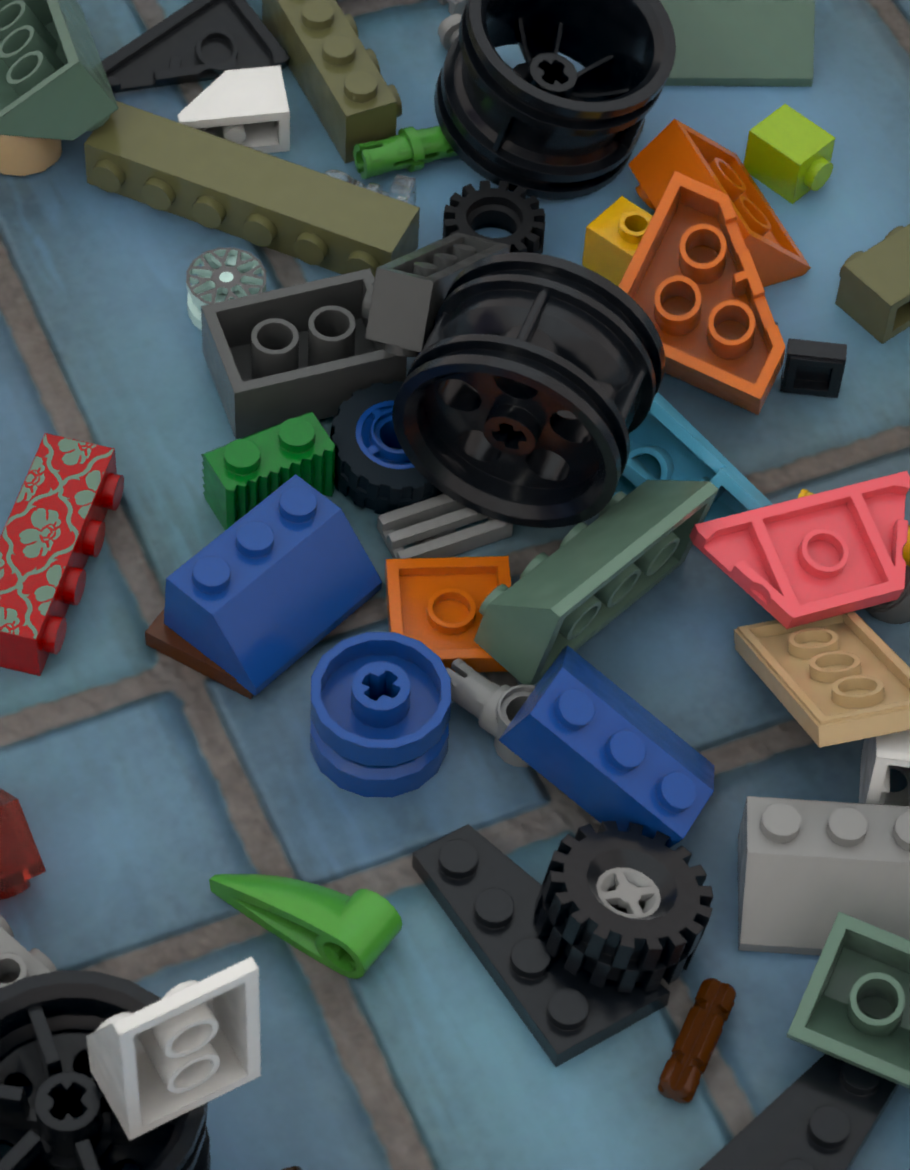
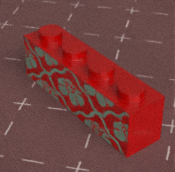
[0,433,124,676]

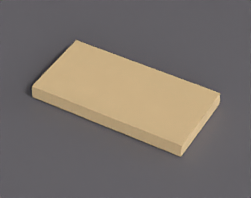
[734,611,910,748]

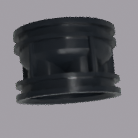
[392,252,665,528]

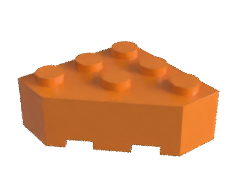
[618,171,786,415]

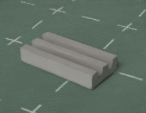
[377,494,513,559]

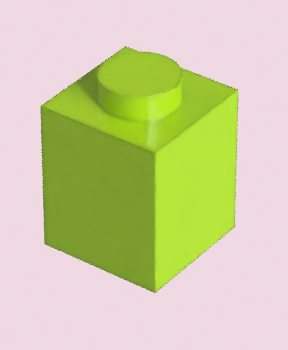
[744,104,835,204]

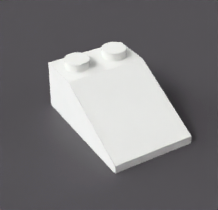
[86,956,261,1141]

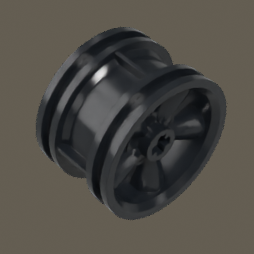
[434,0,676,199]

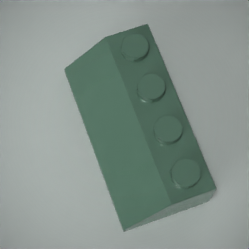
[0,0,119,141]
[659,0,815,87]
[474,480,719,685]
[787,912,910,1089]

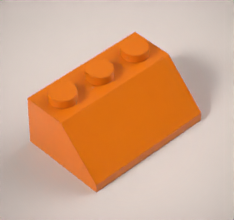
[628,119,811,287]

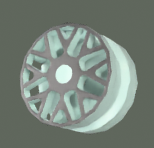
[186,248,266,331]

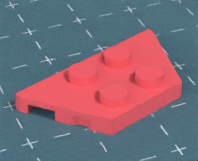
[689,471,910,629]

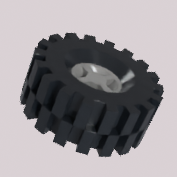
[534,821,713,993]

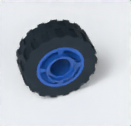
[330,381,444,515]

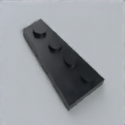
[699,1054,899,1170]

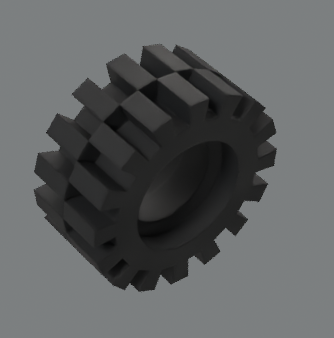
[442,180,545,254]

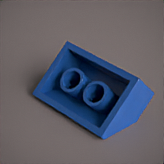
[164,474,382,696]
[499,645,715,848]

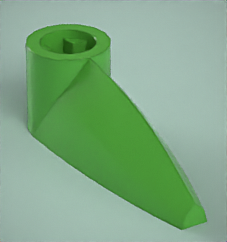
[209,874,403,979]

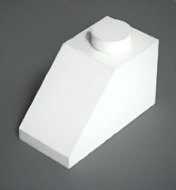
[178,65,290,153]

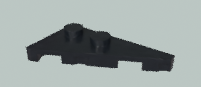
[101,0,290,93]

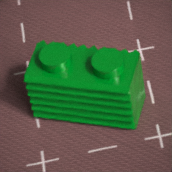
[201,412,335,530]

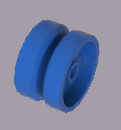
[310,632,451,797]

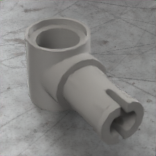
[446,658,536,767]

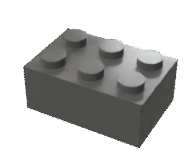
[201,268,407,439]

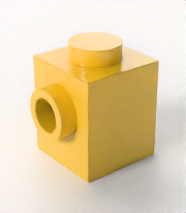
[582,196,653,286]

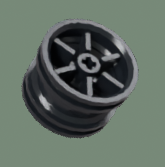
[0,970,211,1170]

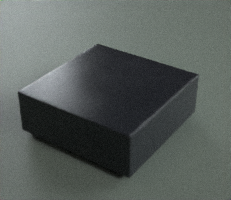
[780,338,847,398]

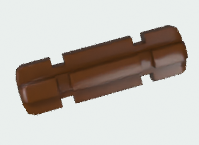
[658,978,736,1104]

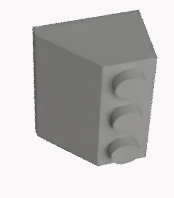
[738,796,910,956]

